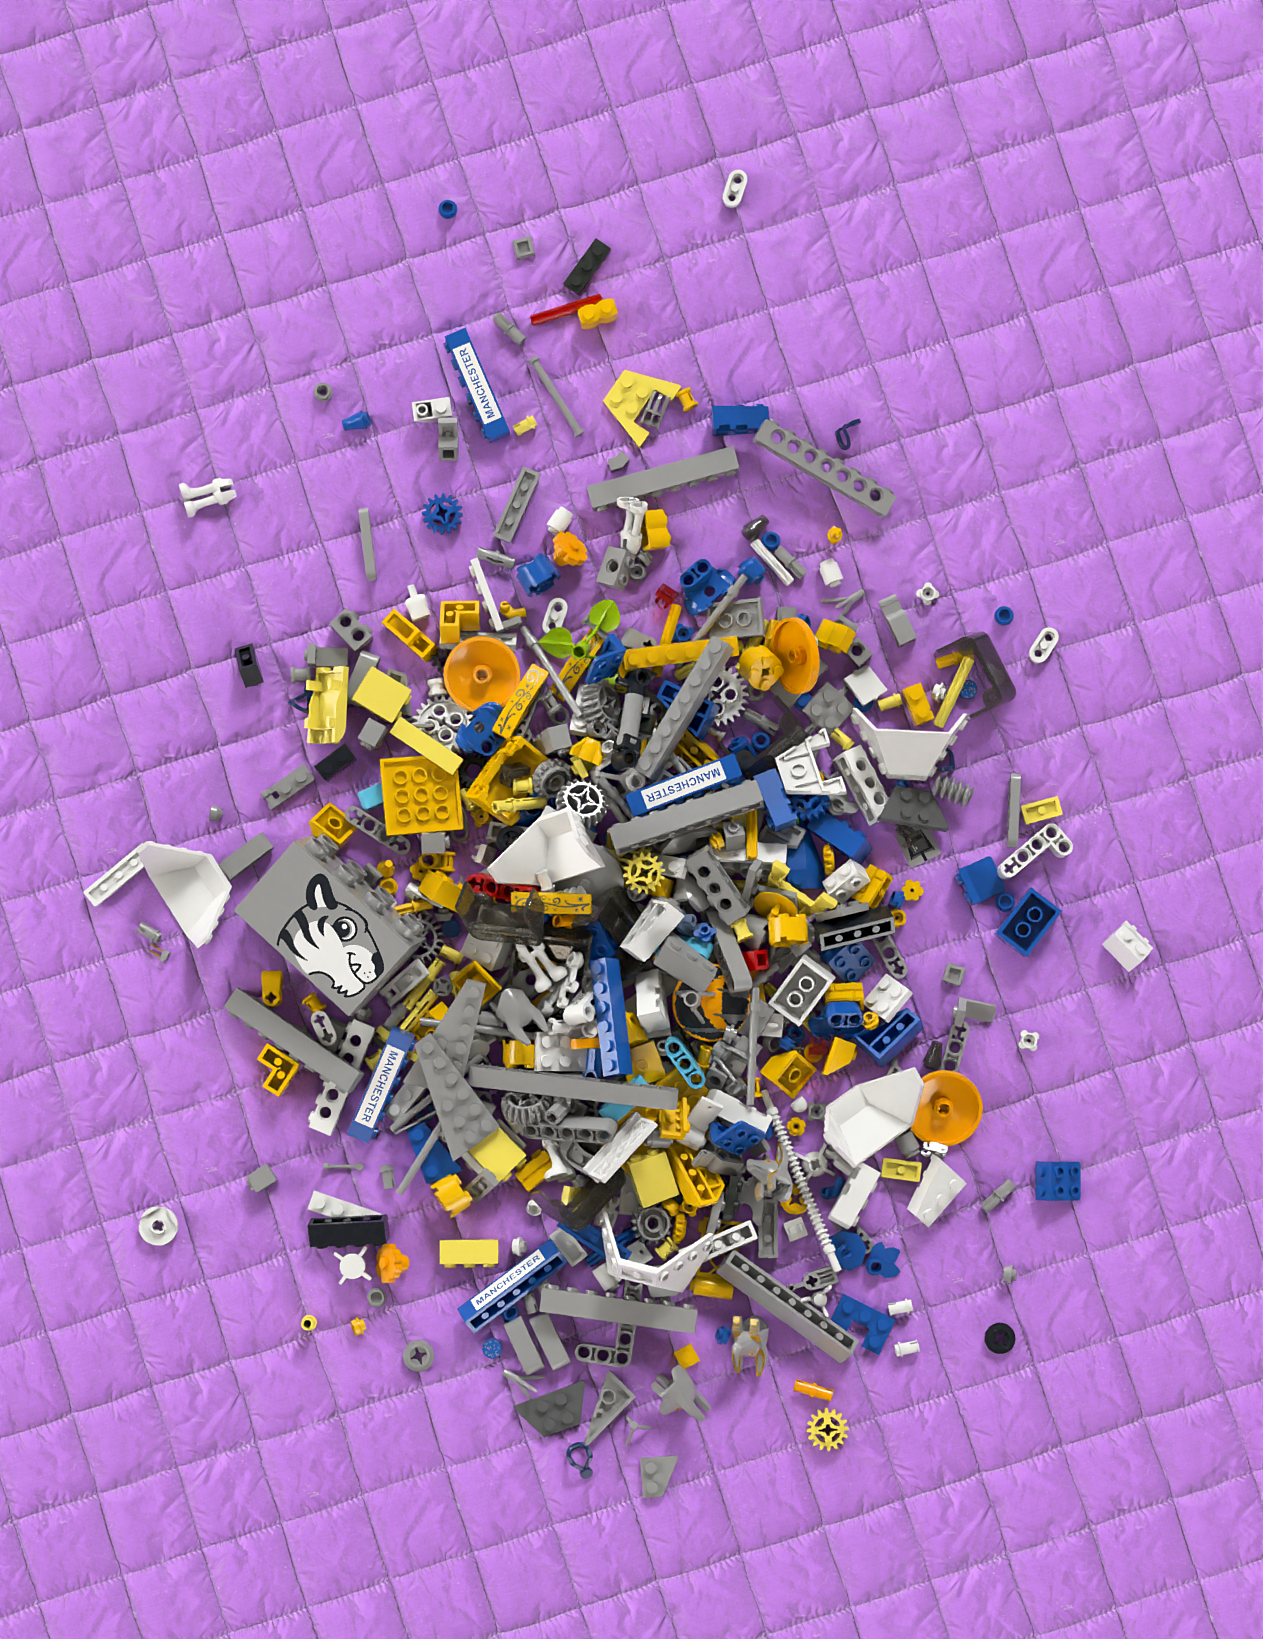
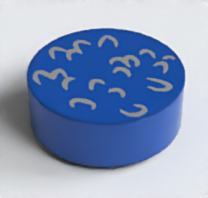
[959,680,977,699]
[482,1338,502,1359]

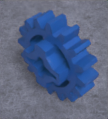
[422,493,463,535]
[789,794,830,821]

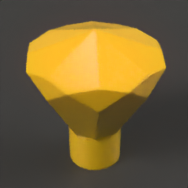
[376,860,395,878]

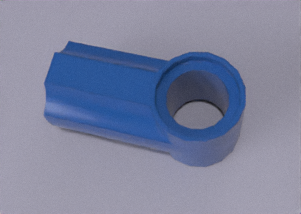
[582,1048,606,1079]

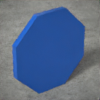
[829,1230,867,1271]

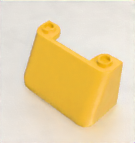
[465,736,548,826]

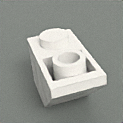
[412,397,453,423]

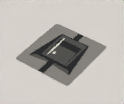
[895,827,941,868]

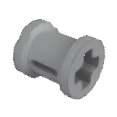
[291,666,311,684]

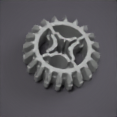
[580,679,623,729]
[555,778,608,829]
[407,913,444,964]
[501,1091,553,1126]

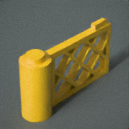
[690,1217,742,1300]

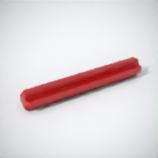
[530,294,603,326]

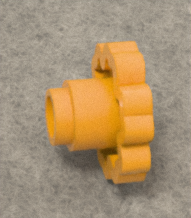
[553,531,588,566]
[375,1244,409,1283]

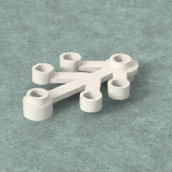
[537,952,584,1017]

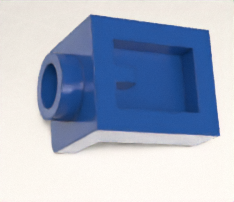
[727,736,759,769]

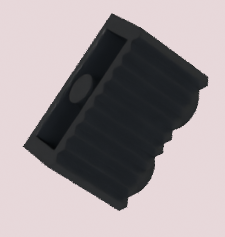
[314,743,357,782]

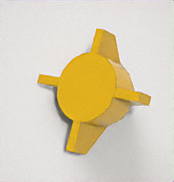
[569,737,603,766]

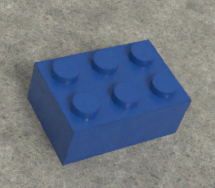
[994,888,1062,958]

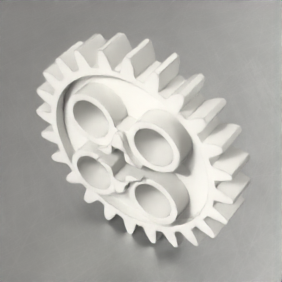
[707,666,749,727]
[412,695,473,752]

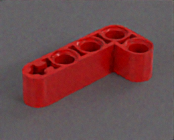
[466,873,541,924]

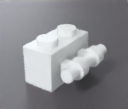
[1102,920,1153,972]

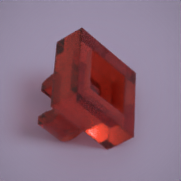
[655,583,679,609]
[808,1037,828,1055]

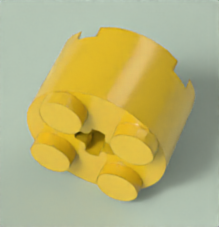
[738,645,784,691]
[768,913,808,948]
[503,1039,535,1068]
[430,1174,473,1219]

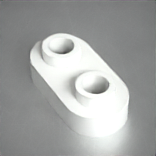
[722,170,747,208]
[542,598,568,634]
[1028,628,1059,663]

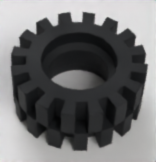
[458,754,488,788]

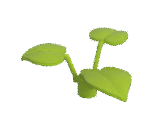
[538,600,620,688]

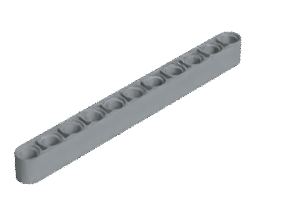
[468,1064,678,1110]

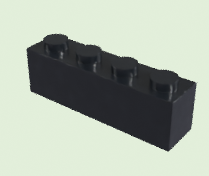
[813,905,896,951]
[307,1214,390,1249]

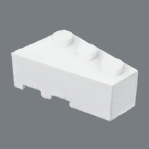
[620,899,684,962]
[634,969,670,1033]
[706,1088,773,1133]
[907,1153,967,1227]
[828,1163,881,1230]

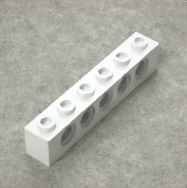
[308,1019,377,1136]

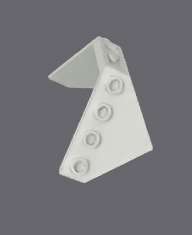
[850,708,968,781]
[487,807,605,886]
[136,841,232,948]
[823,1067,924,1168]
[598,1206,713,1293]

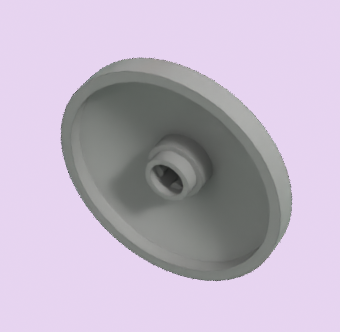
[554,844,625,917]

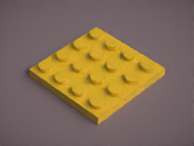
[379,753,464,836]

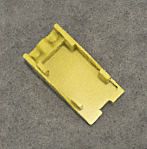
[304,666,349,744]

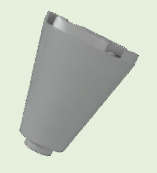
[732,913,769,951]

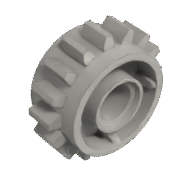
[532,758,573,799]
[630,1204,673,1245]

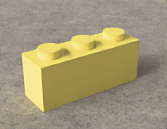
[440,1239,499,1268]

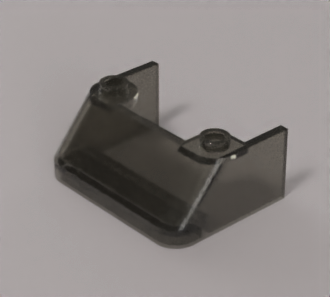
[933,632,1016,722]
[717,695,808,781]
[455,881,545,946]
[571,885,653,981]
[508,922,593,994]
[529,1142,626,1231]

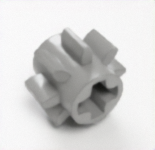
[724,1076,747,1099]

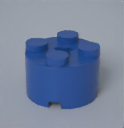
[516,554,561,597]

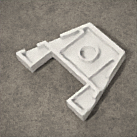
[775,728,847,795]

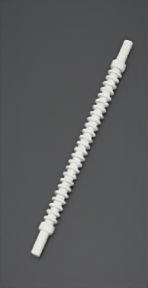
[760,1089,842,1273]

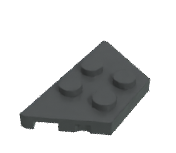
[877,786,949,832]
[513,1380,585,1437]

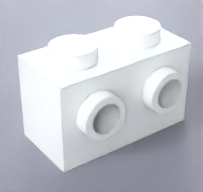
[822,859,870,904]

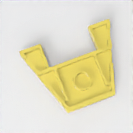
[603,370,681,448]
[766,859,838,918]

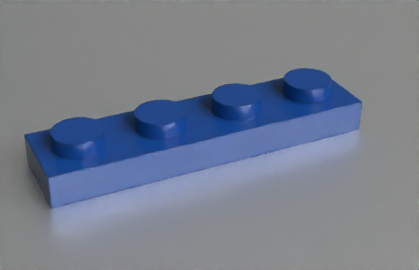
[557,1209,632,1260]

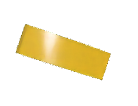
[381,609,440,663]

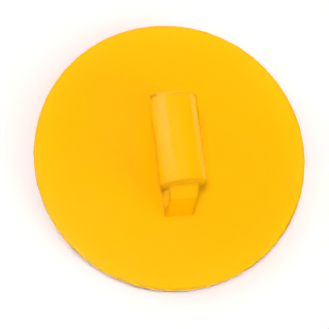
[754,892,798,920]

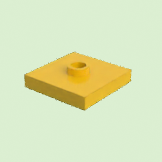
[626,1040,667,1083]

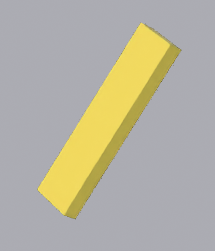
[389,717,464,775]

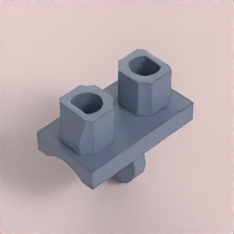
[672,909,705,938]

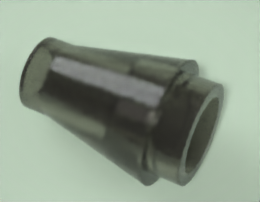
[741,515,769,542]
[923,1040,943,1071]

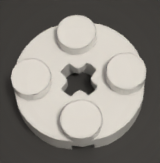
[139,1207,179,1245]

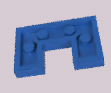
[830,1294,895,1355]

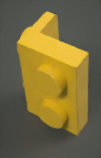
[659,1097,690,1140]

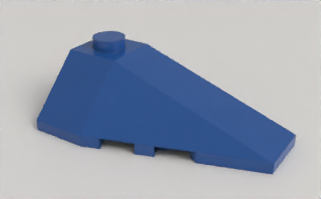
[786,816,825,890]

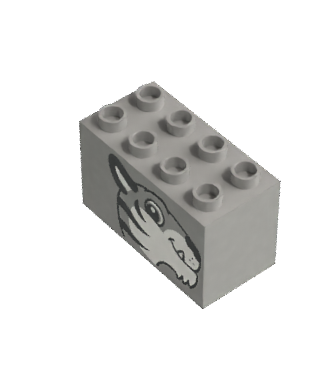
[234,834,426,1016]

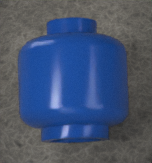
[738,557,766,586]

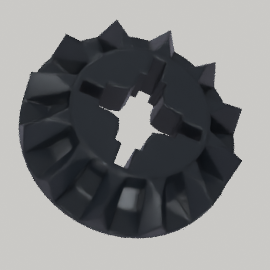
[496,825,525,852]
[984,1323,1016,1354]

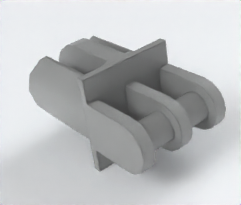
[640,390,671,430]

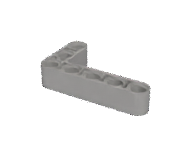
[575,1280,643,1368]

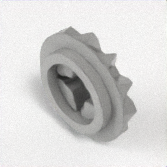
[403,1340,434,1372]

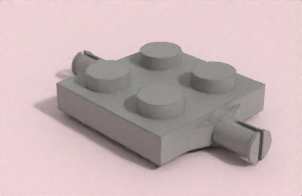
[801,682,855,736]

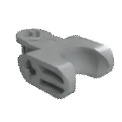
[723,1166,766,1226]

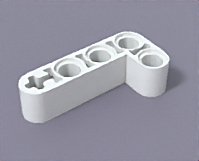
[997,824,1073,880]

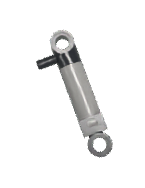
[611,668,651,771]

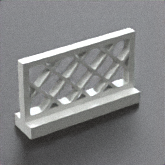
[583,1112,658,1183]

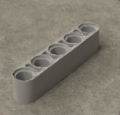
[701,909,752,993]
[522,1115,618,1144]

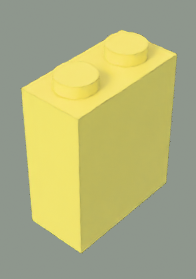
[351,666,412,724]
[468,1127,527,1182]
[625,1148,679,1208]

